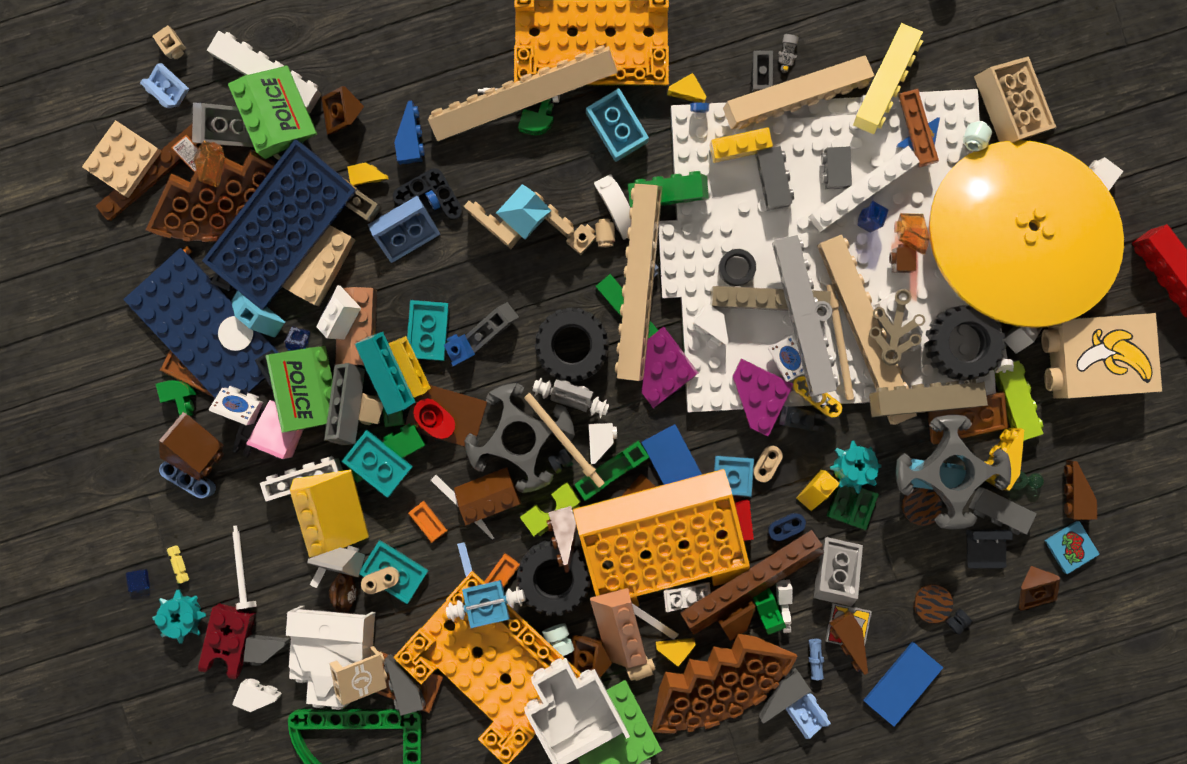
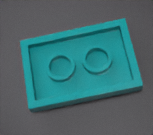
[407,300,449,361]
[342,430,413,498]
[360,540,429,604]

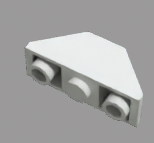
[664,582,711,612]

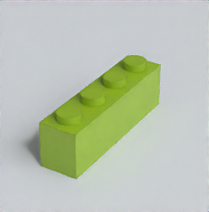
[994,361,1043,441]

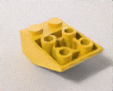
[984,428,1024,491]

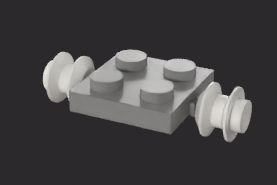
[532,378,609,418]

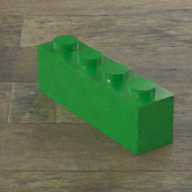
[628,171,709,208]
[349,423,427,482]

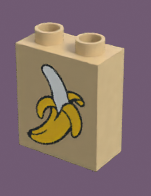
[1041,313,1162,398]

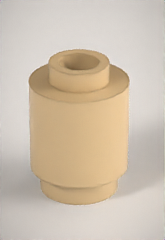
[595,219,615,247]
[626,656,656,681]

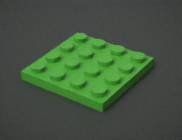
[578,680,662,764]

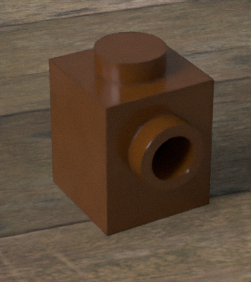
[889,244,916,273]

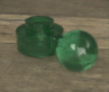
[1012,471,1044,490]

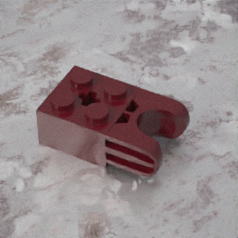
[198,604,256,680]

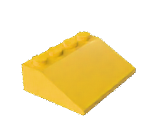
[290,470,369,557]

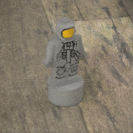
[778,34,799,73]

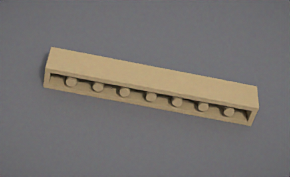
[723,55,874,130]

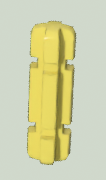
[167,546,189,584]

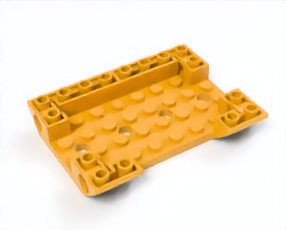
[514,0,669,85]
[573,469,750,607]
[393,571,581,764]

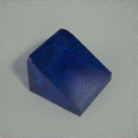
[285,326,310,351]

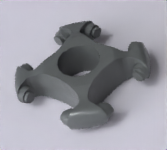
[464,383,575,493]
[896,415,1011,529]

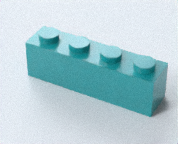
[355,332,415,415]

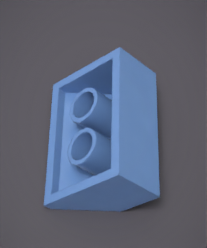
[368,196,440,263]

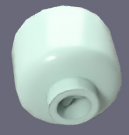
[963,121,992,152]

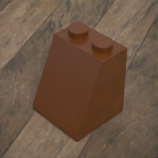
[159,412,224,481]

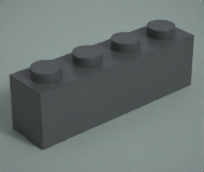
[324,363,365,445]

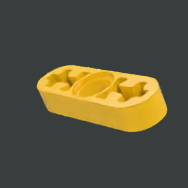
[792,376,842,417]

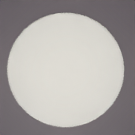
[218,316,253,351]

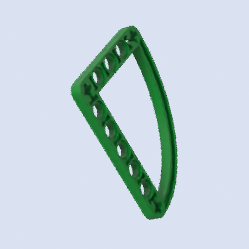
[288,709,422,764]

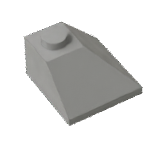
[307,546,365,577]

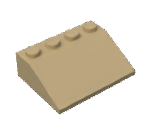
[974,56,1056,143]
[282,226,356,306]

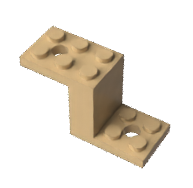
[464,192,574,249]

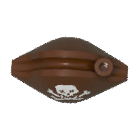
[329,573,358,613]

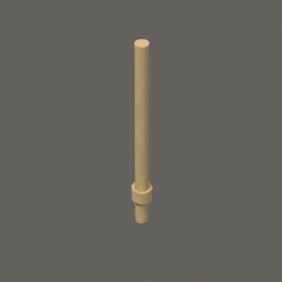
[826,284,854,400]
[524,393,605,488]

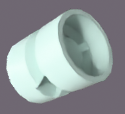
[542,623,574,656]

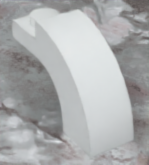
[594,174,631,240]

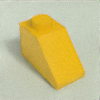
[797,469,840,511]

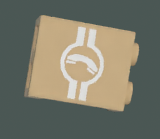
[329,646,387,705]

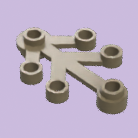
[869,289,925,365]

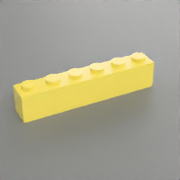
[853,23,923,134]

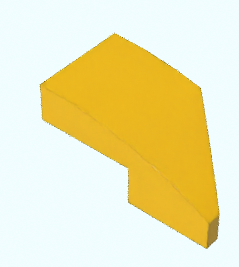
[348,163,388,186]

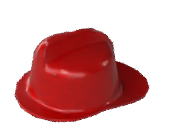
[413,398,455,439]

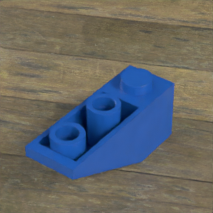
[395,101,425,165]

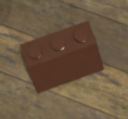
[454,467,521,525]

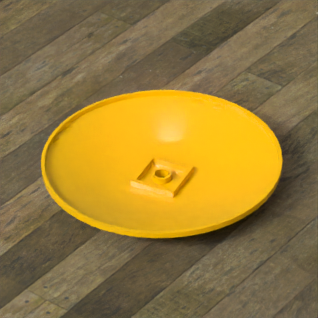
[929,140,1124,328]

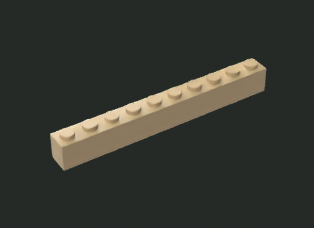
[428,45,618,141]
[615,184,662,381]
[817,234,917,425]

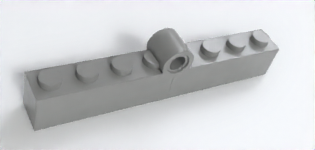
[772,235,839,397]

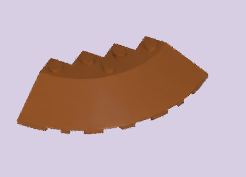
[146,149,276,242]
[652,634,797,733]

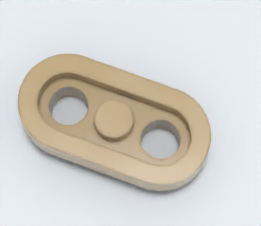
[753,446,783,482]
[361,567,400,594]

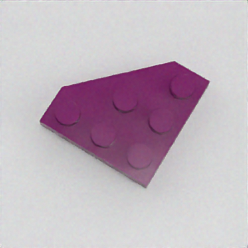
[642,327,699,408]
[732,358,793,436]

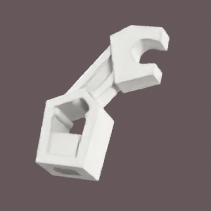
[776,580,792,633]

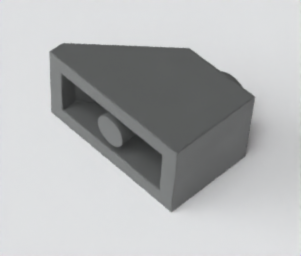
[244,634,289,665]

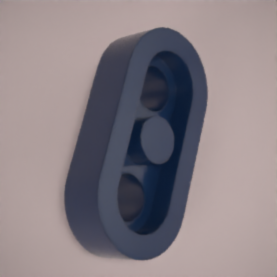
[768,513,806,541]

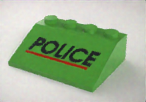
[228,66,317,159]
[266,346,333,433]

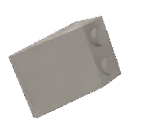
[192,103,254,147]
[814,537,863,606]

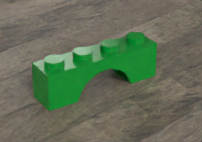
[574,440,649,500]

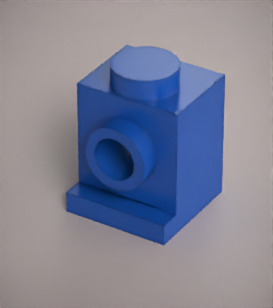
[444,334,475,366]

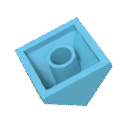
[496,184,551,239]

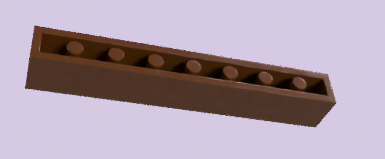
[680,530,825,635]

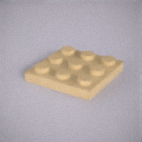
[82,120,162,198]

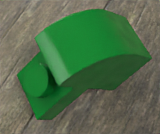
[518,98,554,135]
[156,380,196,416]
[753,588,786,635]

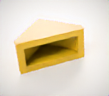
[667,73,706,103]
[656,638,695,666]

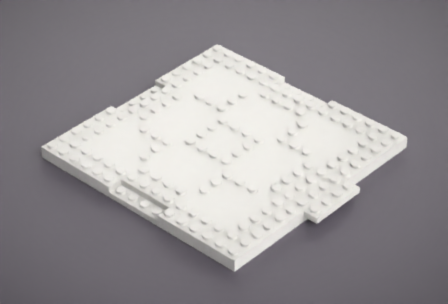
[658,89,996,412]

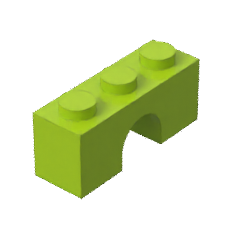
[520,482,581,536]

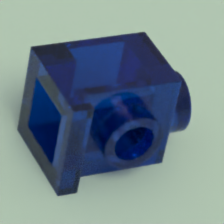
[858,201,889,233]

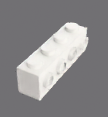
[260,456,343,501]

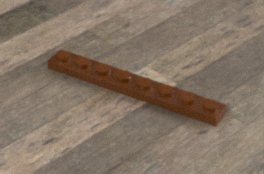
[96,123,202,221]

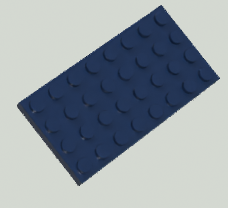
[202,139,358,310]
[123,248,280,399]

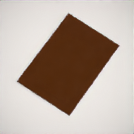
[405,385,487,446]

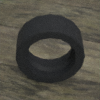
[718,249,756,286]

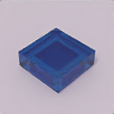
[126,569,150,592]

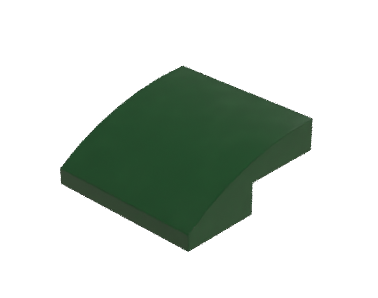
[826,480,879,530]

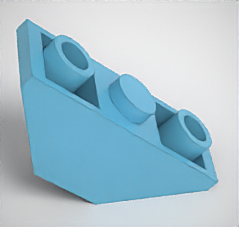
[231,291,285,337]

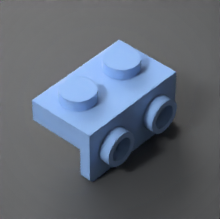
[140,63,189,108]
[786,693,831,739]

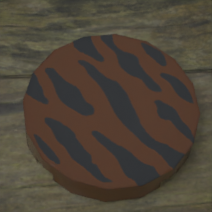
[902,487,942,526]
[913,584,953,623]

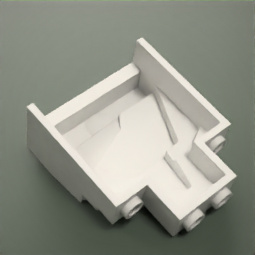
[286,606,375,710]
[524,658,630,764]

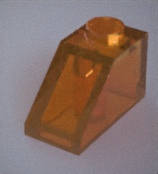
[194,140,225,187]
[894,213,930,254]

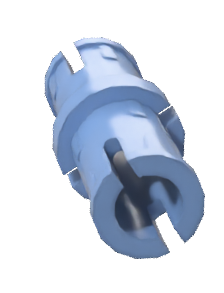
[808,639,824,680]

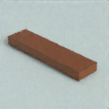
[898,89,939,168]

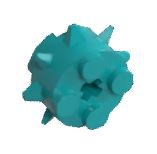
[830,441,881,493]
[153,590,206,643]

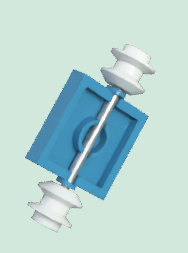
[446,580,525,628]

